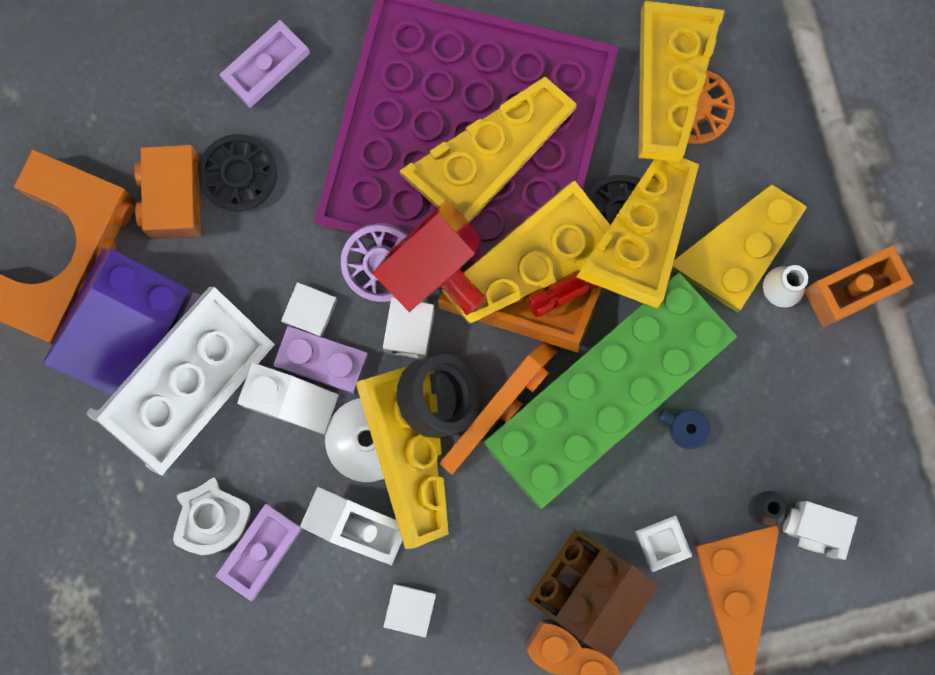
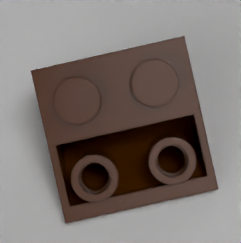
[527,529,659,659]

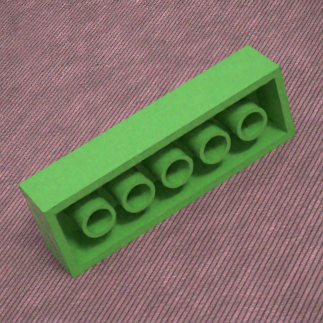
[483,272,737,510]

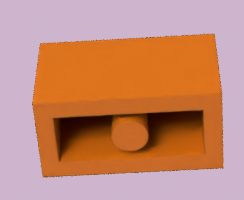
[135,145,202,239]
[805,245,914,328]

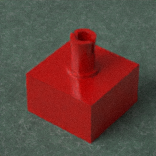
[372,199,486,315]

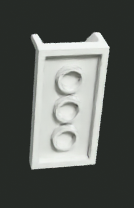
[86,287,275,476]

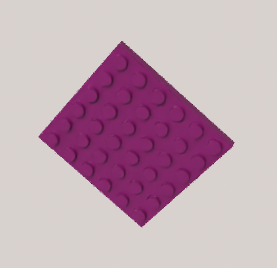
[314,0,619,281]

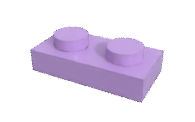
[219,20,310,108]
[273,326,368,395]
[215,504,303,601]

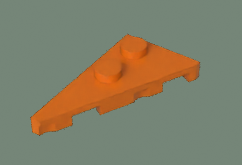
[438,286,604,353]
[439,342,561,474]
[694,525,779,675]

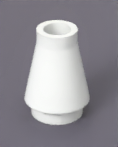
[763,265,808,308]

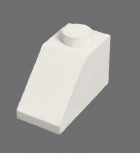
[237,363,339,435]
[300,487,402,565]

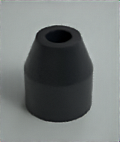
[749,491,787,526]

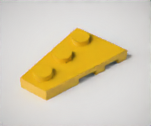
[672,184,807,313]

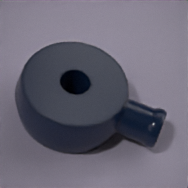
[657,408,710,450]

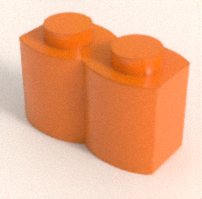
[525,620,620,675]

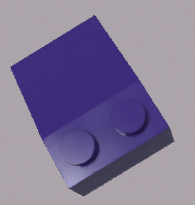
[42,248,190,396]

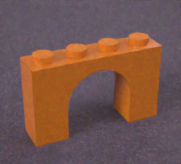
[0,149,134,344]

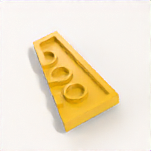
[638,1,725,162]
[399,77,577,223]
[576,158,699,308]
[441,180,610,323]
[356,366,449,549]

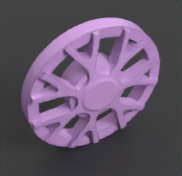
[341,223,408,302]

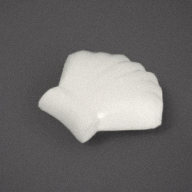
[173,478,251,555]

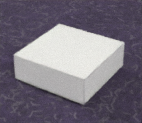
[281,282,337,337]
[634,516,692,572]
[384,584,436,638]

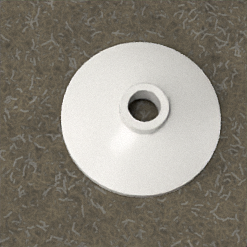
[325,398,384,482]

